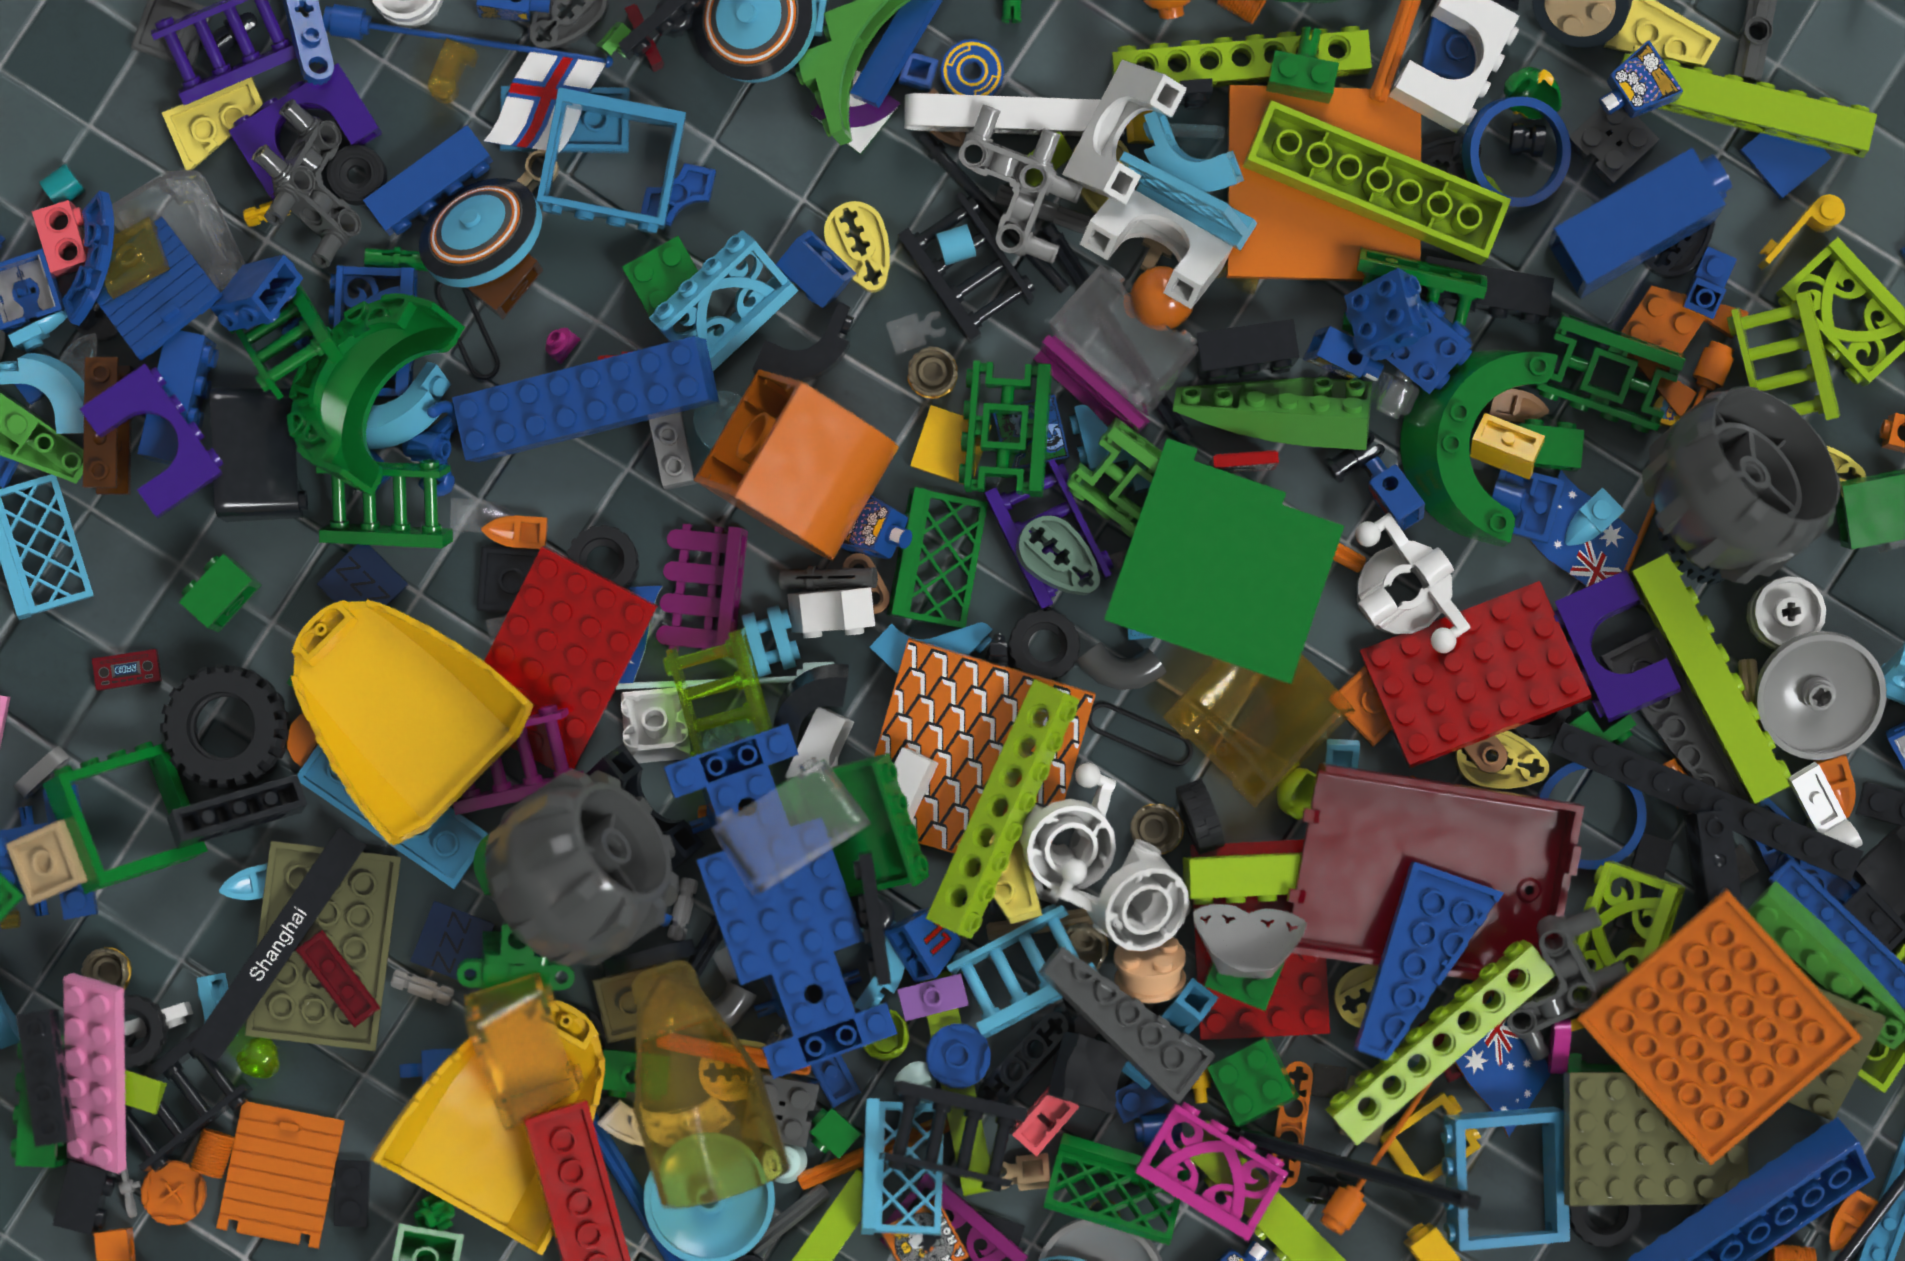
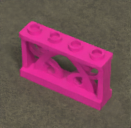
[1133,1102,1288,1241]

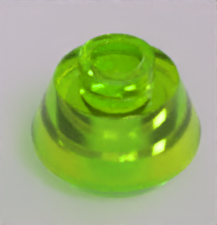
[236,1037,280,1079]

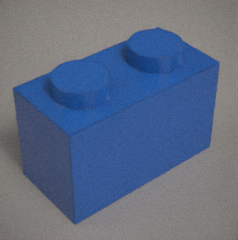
[776,230,857,308]

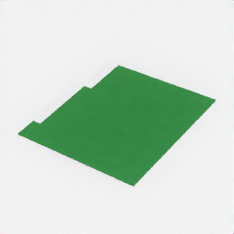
[1104,438,1344,684]

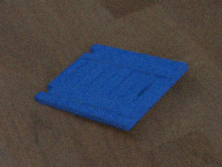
[96,216,223,361]

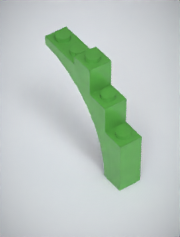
[795,0,911,145]

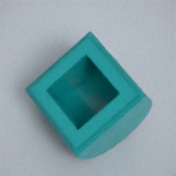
[39,163,86,204]

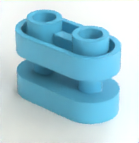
[741,605,801,677]

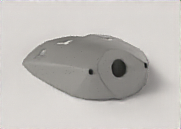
[1193,904,1307,979]

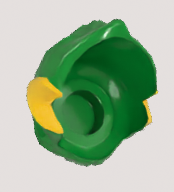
[1503,67,1562,119]

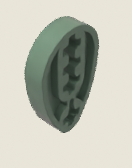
[1016,516,1100,595]

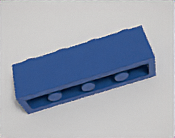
[363,125,493,236]

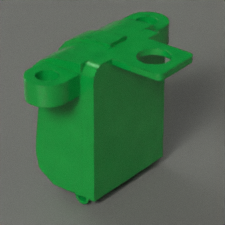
[457,923,575,999]

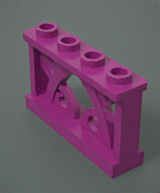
[879,1173,1029,1261]

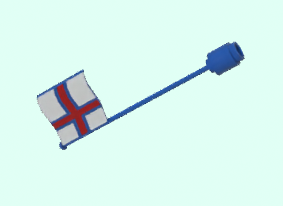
[323,4,613,154]

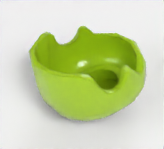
[1276,768,1316,820]
[862,1009,910,1061]

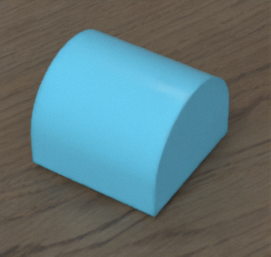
[936,224,976,266]

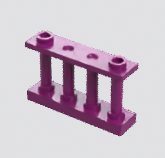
[453,705,584,815]

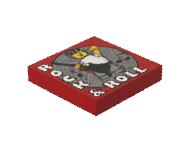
[1209,450,1279,473]

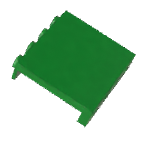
[775,753,929,897]

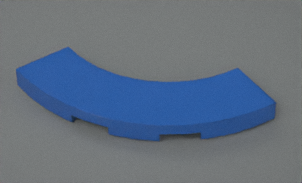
[62,190,114,326]

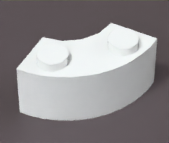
[787,587,875,638]

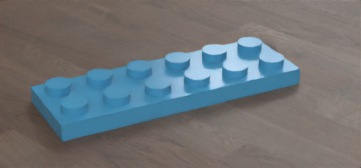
[297,745,489,889]

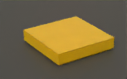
[910,405,992,485]

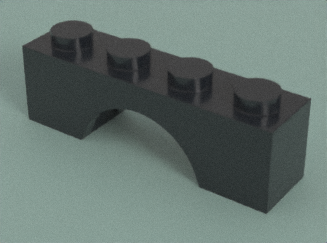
[586,744,704,871]

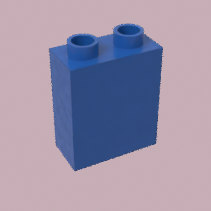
[1548,148,1732,299]

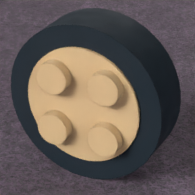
[1532,0,1633,48]

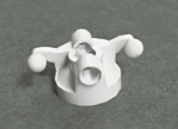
[1355,513,1471,653]
[1019,762,1116,904]
[1056,839,1192,951]

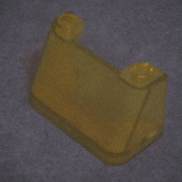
[464,972,585,1131]

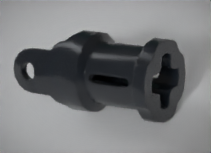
[212,12,258,54]
[1324,432,1385,483]
[1305,1176,1364,1205]

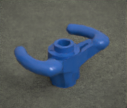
[402,401,458,497]

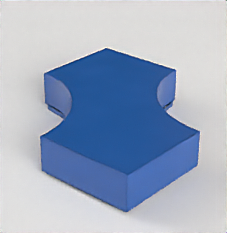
[640,163,716,227]

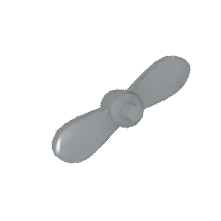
[119,1164,142,1218]

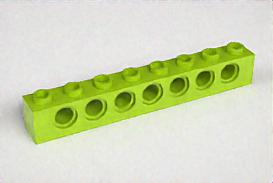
[1111,26,1372,88]
[926,679,1080,939]
[1325,939,1556,1146]

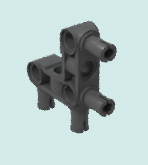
[252,99,362,268]
[1506,907,1628,1061]

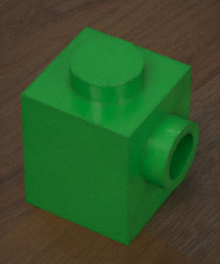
[810,1107,861,1158]

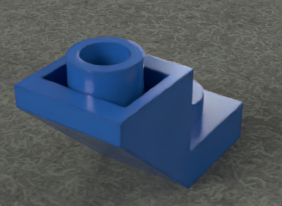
[1683,246,1737,319]

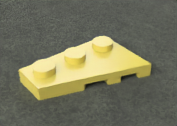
[1604,0,1720,67]
[162,77,264,173]
[957,835,1042,924]

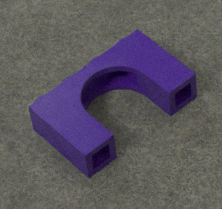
[229,63,383,200]
[79,364,224,518]
[1554,570,1681,723]

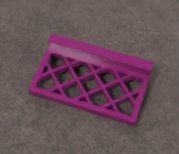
[1033,335,1150,434]

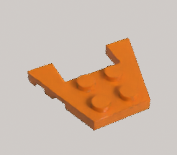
[1621,286,1749,417]

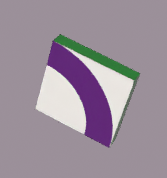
[810,69,900,155]

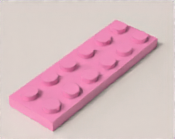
[63,973,126,1174]

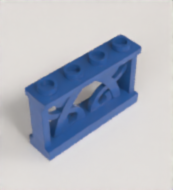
[329,265,418,399]

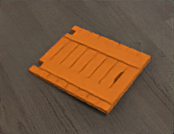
[216,1101,345,1249]

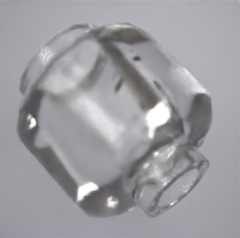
[1372,369,1420,419]

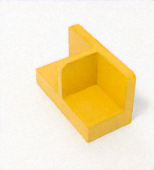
[1470,413,1545,479]

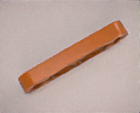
[1271,1061,1313,1188]

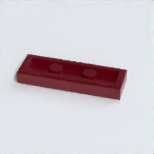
[296,930,381,1028]

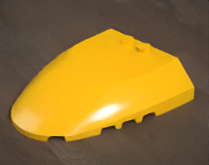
[291,599,534,846]
[370,998,605,1256]

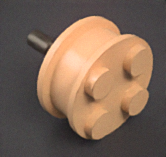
[1114,937,1186,1016]

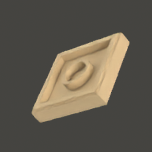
[5,820,88,905]

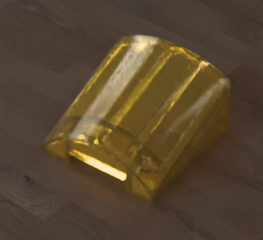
[1163,654,1356,808]

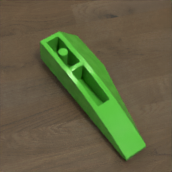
[1173,377,1372,450]
[0,388,83,484]
[1747,880,1905,1050]

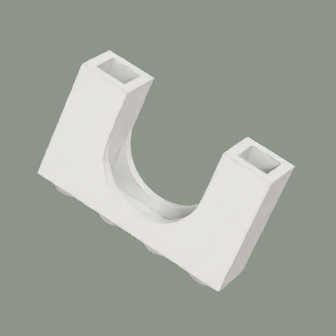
[1389,0,1519,133]
[1062,60,1187,204]
[1080,189,1233,309]
[785,707,939,822]

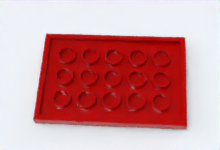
[484,546,658,771]
[1360,581,1591,769]
[1190,839,1330,1040]

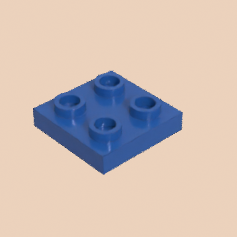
[1492,469,1565,544]

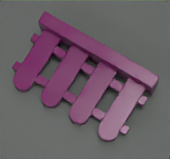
[656,524,748,659]

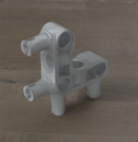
[959,105,1083,264]

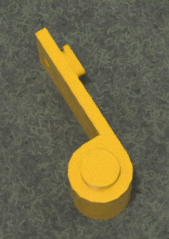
[1758,194,1845,270]

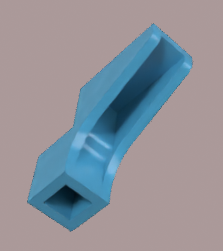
[1069,405,1151,494]
[869,622,993,675]

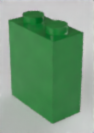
[1835,469,1905,550]

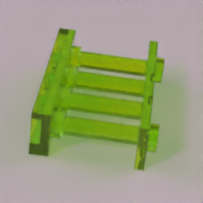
[663,628,773,758]

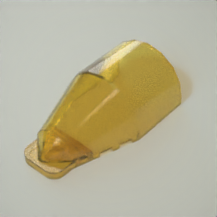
[632,960,790,1210]

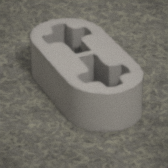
[14,746,71,799]

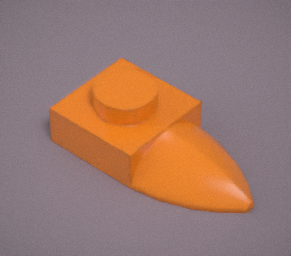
[481,515,548,550]
[1813,754,1856,818]
[1829,1189,1879,1251]

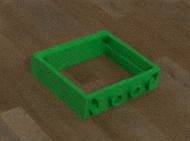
[43,741,208,894]

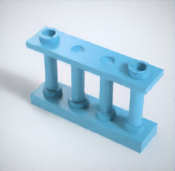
[947,904,1098,1038]

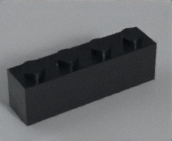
[1419,256,1555,324]

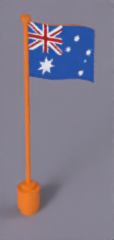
[1530,341,1735,617]
[1320,990,1551,1236]

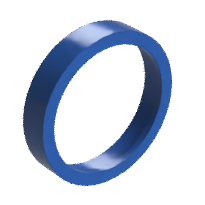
[1462,97,1571,207]
[1536,762,1647,870]

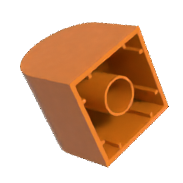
[693,369,899,560]

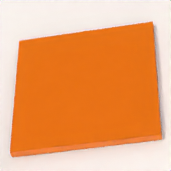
[1227,85,1421,281]

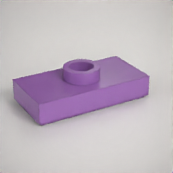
[897,973,969,1021]

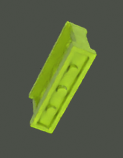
[1776,237,1905,387]
[1576,861,1686,995]

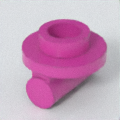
[545,328,581,364]

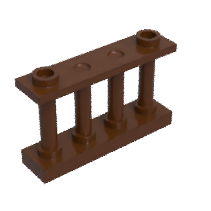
[83,357,133,495]

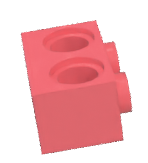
[32,200,88,277]
[1010,1085,1079,1156]

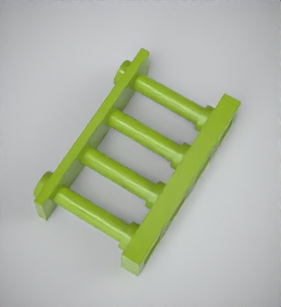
[1727,290,1840,420]

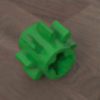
[414,1194,455,1231]

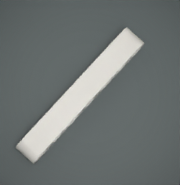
[904,93,1124,136]

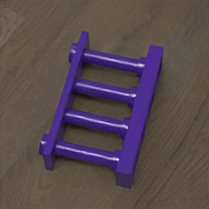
[151,0,296,105]
[984,459,1114,610]

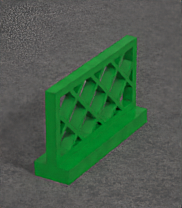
[887,487,988,629]
[1043,1133,1189,1245]

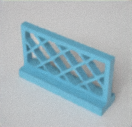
[1120,151,1257,251]
[0,474,94,620]
[861,1098,943,1235]

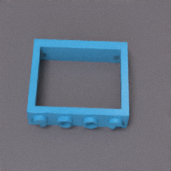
[536,87,686,233]
[1440,1107,1570,1251]

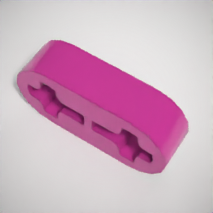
[1548,1018,1571,1074]

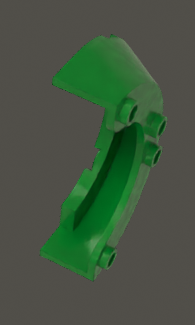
[287,293,465,497]
[1400,350,1558,547]

